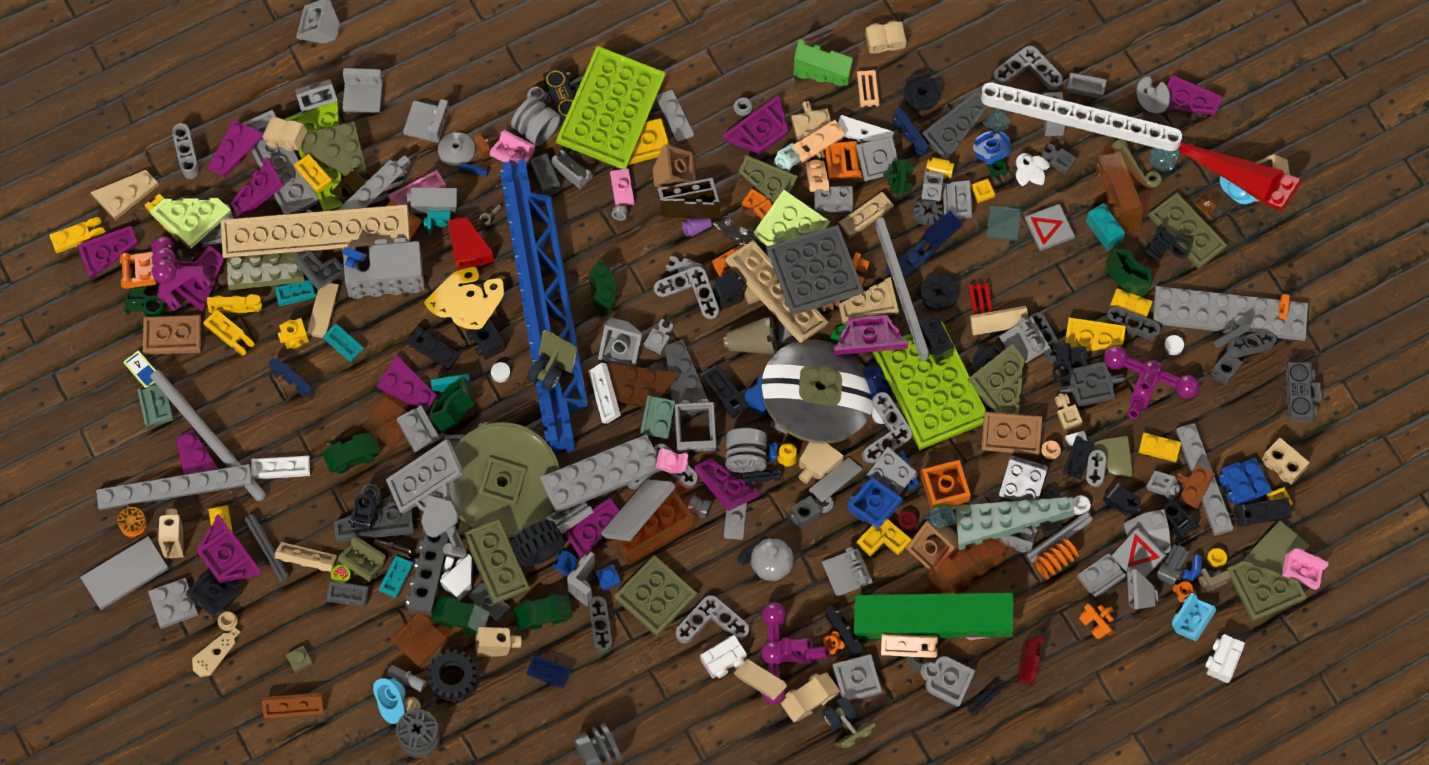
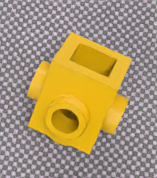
[278,318,309,349]

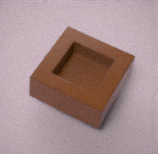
[474,134,492,160]

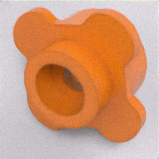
[1173,580,1196,602]
[823,631,845,654]

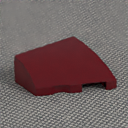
[1017,637,1044,685]

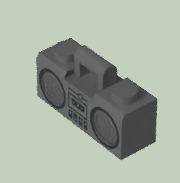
[1285,362,1322,423]

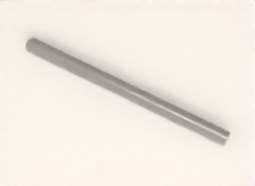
[150,370,266,502]

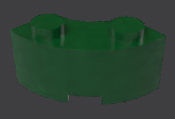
[1105,248,1152,297]
[589,259,617,316]
[429,377,475,432]
[322,432,381,474]
[514,593,573,631]
[430,596,490,634]

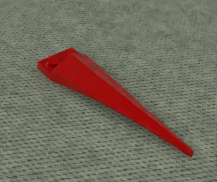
[1169,139,1301,212]

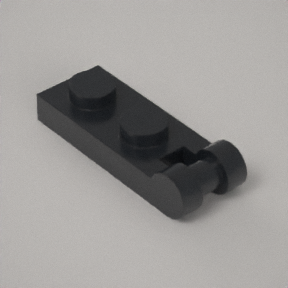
[405,326,460,371]
[702,365,749,419]
[1234,498,1292,527]
[825,606,862,658]

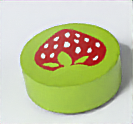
[331,565,351,583]

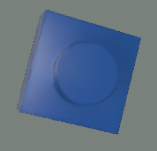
[595,565,621,591]

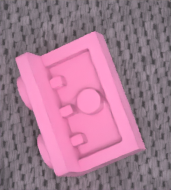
[490,130,535,166]
[1282,548,1329,590]

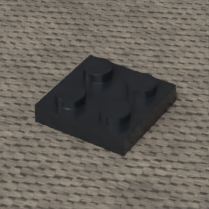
[186,569,242,619]

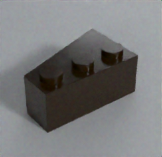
[657,178,721,219]

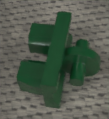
[883,160,914,194]

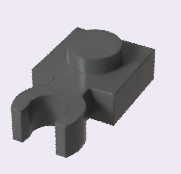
[1042,143,1077,175]

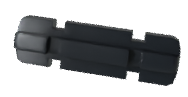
[743,469,781,484]
[737,535,768,566]
[967,684,1000,716]

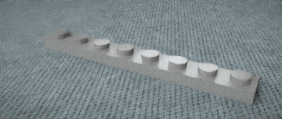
[96,464,253,510]

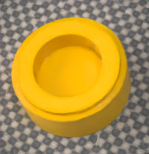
[1207,548,1227,569]

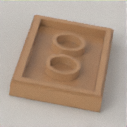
[143,315,202,355]
[981,412,1042,455]

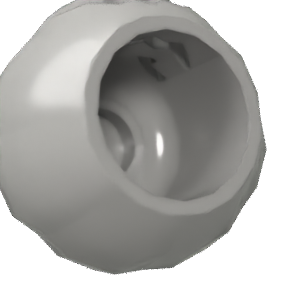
[751,538,794,581]

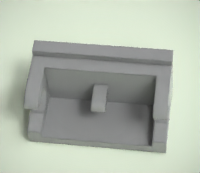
[552,149,593,189]

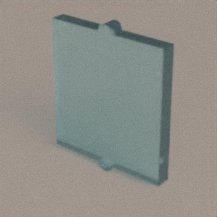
[987,206,1021,241]

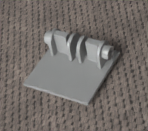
[999,316,1050,364]
[867,447,917,496]
[822,547,873,597]

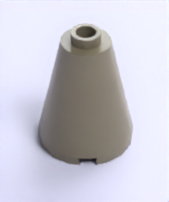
[724,317,777,355]

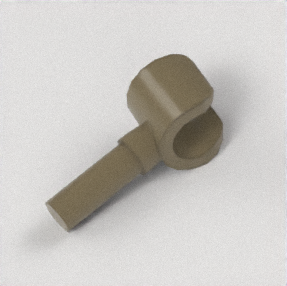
[480,204,502,226]

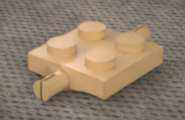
[791,101,831,160]

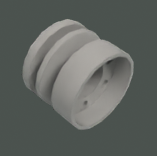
[511,96,560,146]
[725,428,767,473]

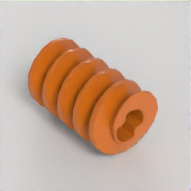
[1035,539,1079,580]

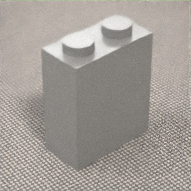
[407,188,457,214]

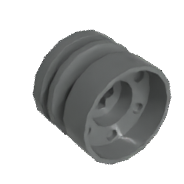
[396,709,441,758]
[573,723,622,765]

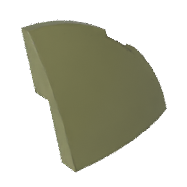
[1092,436,1132,478]

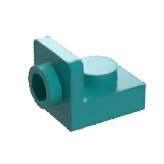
[424,211,452,235]

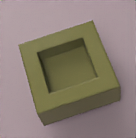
[286,646,313,674]

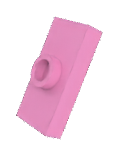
[610,169,634,207]

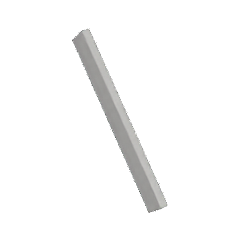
[876,218,929,361]

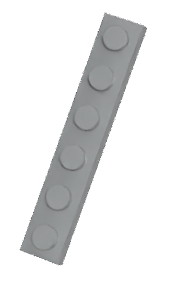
[1176,423,1233,536]

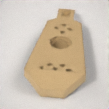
[192,628,240,677]

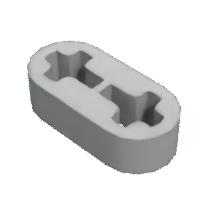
[1086,450,1107,488]

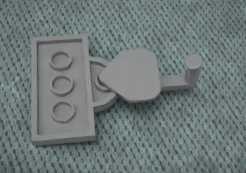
[386,440,467,557]

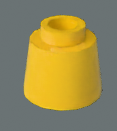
[777,443,798,467]

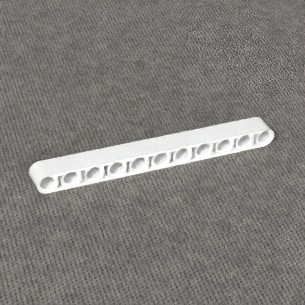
[981,83,1182,151]

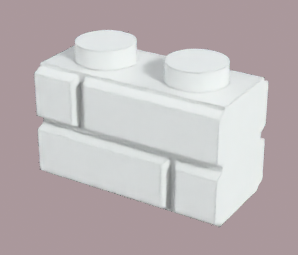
[1205,634,1245,683]
[700,635,746,679]

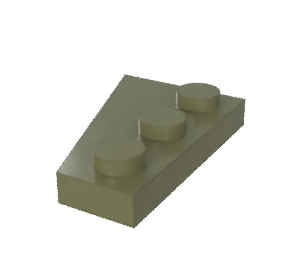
[739,155,798,204]

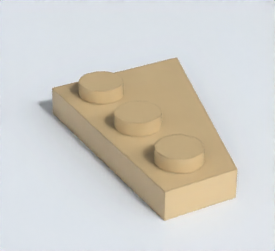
[91,170,159,220]
[839,277,899,324]

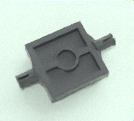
[1059,362,1124,407]

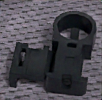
[1145,225,1191,262]
[1052,343,1087,383]

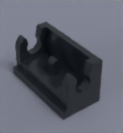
[1063,435,1094,480]

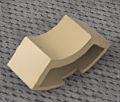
[781,672,840,723]

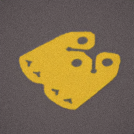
[424,267,504,329]

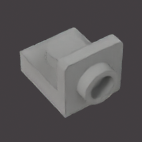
[1146,471,1180,502]

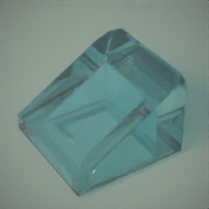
[983,109,1011,134]

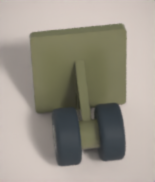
[527,330,577,392]
[822,697,876,748]

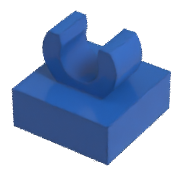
[342,247,366,269]
[552,551,578,577]

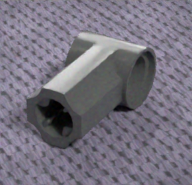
[1156,545,1189,586]

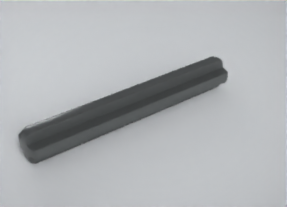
[245,514,289,582]

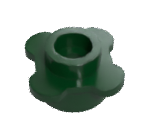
[987,159,1008,178]

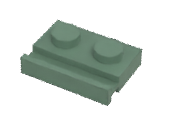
[138,385,173,427]
[640,396,675,439]

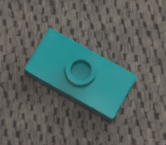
[275,279,316,307]
[323,324,364,363]
[431,374,471,393]
[379,555,414,599]

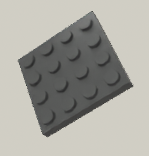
[766,225,863,316]

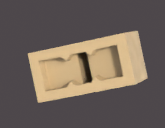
[1262,438,1310,485]

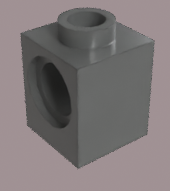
[1211,352,1243,386]
[790,496,821,529]

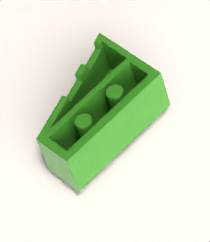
[794,39,853,86]

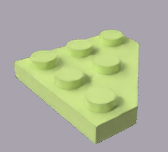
[751,190,830,247]
[150,198,231,249]

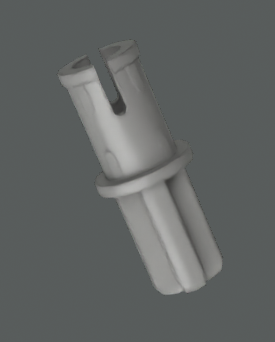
[387,665,427,692]

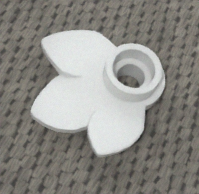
[1016,153,1050,186]

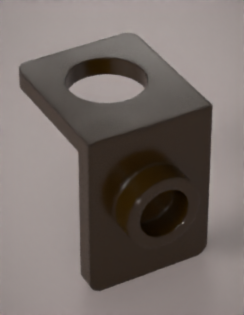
[332,169,366,204]

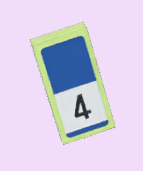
[123,350,156,389]

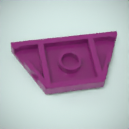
[722,95,788,155]
[834,315,908,355]
[196,514,262,583]

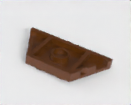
[607,363,679,408]

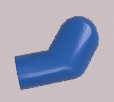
[1181,555,1202,581]

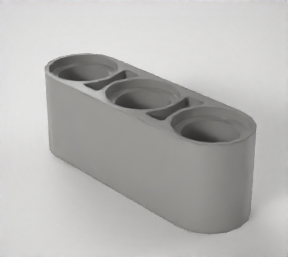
[172,123,199,179]

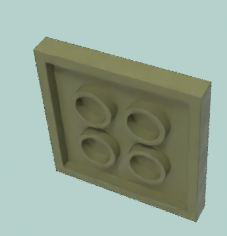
[614,555,697,637]

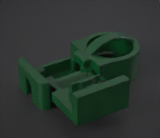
[124,286,165,316]

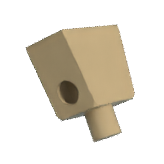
[798,442,844,484]
[159,509,184,559]
[475,627,521,658]

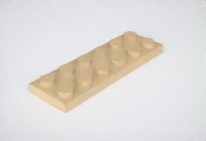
[725,241,829,343]

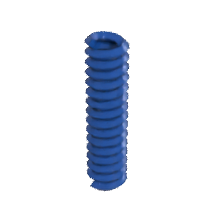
[460,163,488,176]

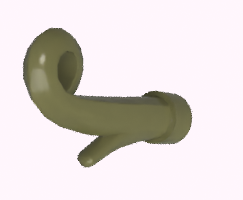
[1112,139,1162,188]

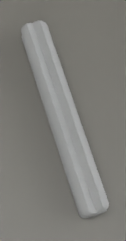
[1027,512,1092,562]

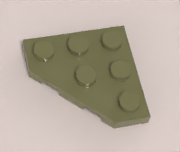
[302,122,367,176]
[968,344,1024,414]
[1226,561,1307,622]

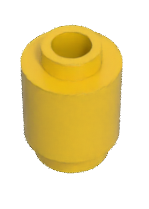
[926,157,954,179]

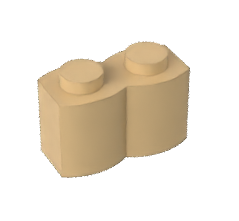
[865,21,906,53]
[262,118,307,151]

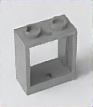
[674,399,716,453]

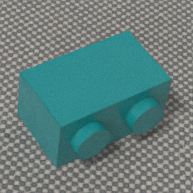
[1086,203,1125,251]

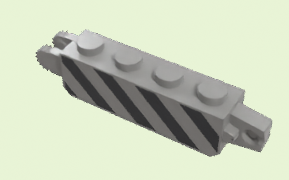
[338,155,411,210]

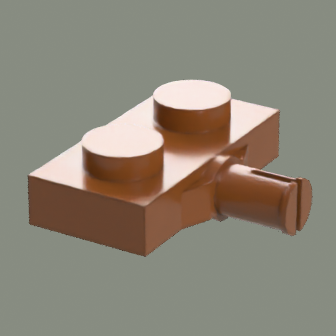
[1176,465,1215,509]

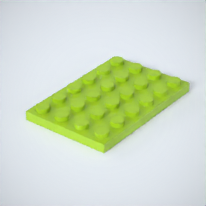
[556,46,666,170]
[873,321,986,450]

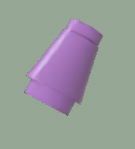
[682,218,712,237]

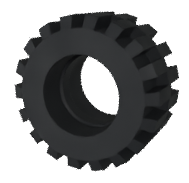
[511,520,565,566]
[427,649,478,704]

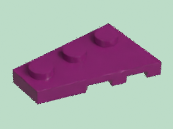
[1166,75,1223,115]
[207,120,264,178]
[230,157,285,218]
[77,226,138,280]
[174,246,224,312]
[377,355,437,414]
[176,429,218,497]
[694,458,760,511]
[563,498,619,559]

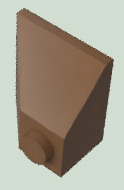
[652,144,696,188]
[906,520,959,574]

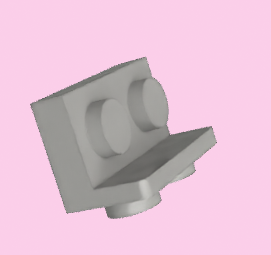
[993,526,1038,553]

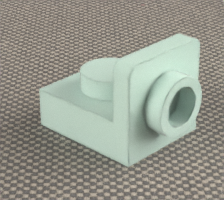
[773,143,801,173]

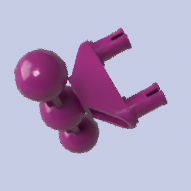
[151,236,213,311]
[1104,346,1200,419]
[761,602,830,704]

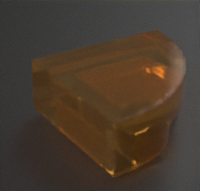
[1196,199,1216,217]

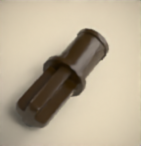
[373,538,412,560]

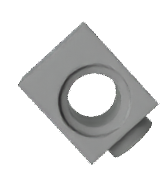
[922,171,944,201]

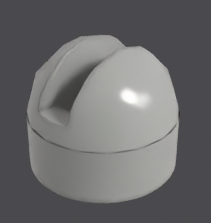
[611,204,628,220]

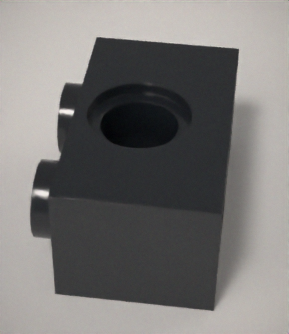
[714,271,744,310]
[920,315,954,363]
[465,317,505,360]

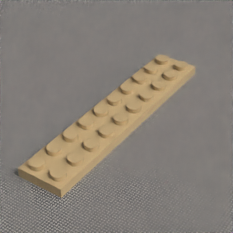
[221,205,411,258]

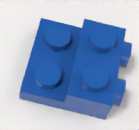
[1218,458,1272,506]
[847,478,903,529]

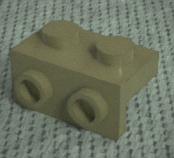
[338,536,386,582]

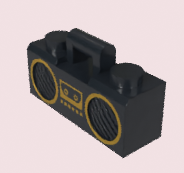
[543,67,580,125]

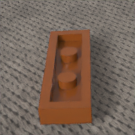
[262,693,324,718]

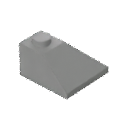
[296,0,340,44]
[598,317,642,367]
[1123,509,1171,554]
[1127,567,1158,609]

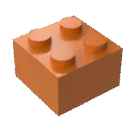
[921,460,971,512]

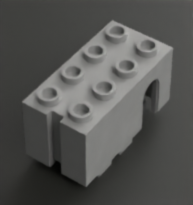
[343,237,425,299]

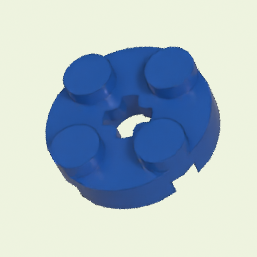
[973,131,1011,164]

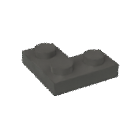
[294,250,344,290]

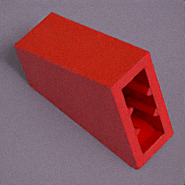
[448,217,494,269]

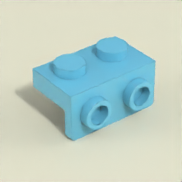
[1172,593,1216,641]

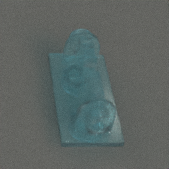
[924,505,957,528]

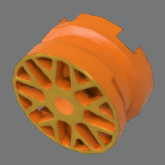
[117,507,147,538]

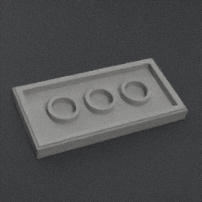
[601,479,675,541]
[80,536,168,610]

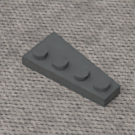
[921,90,988,160]
[665,340,707,421]
[334,501,414,543]

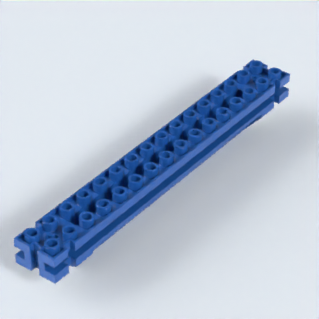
[500,159,588,454]

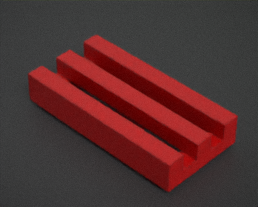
[969,283,992,315]

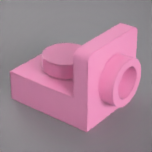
[655,448,688,475]

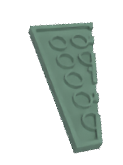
[956,497,1074,550]

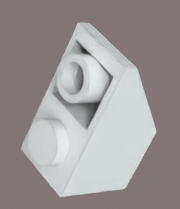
[440,555,473,602]

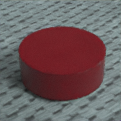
[897,511,917,531]

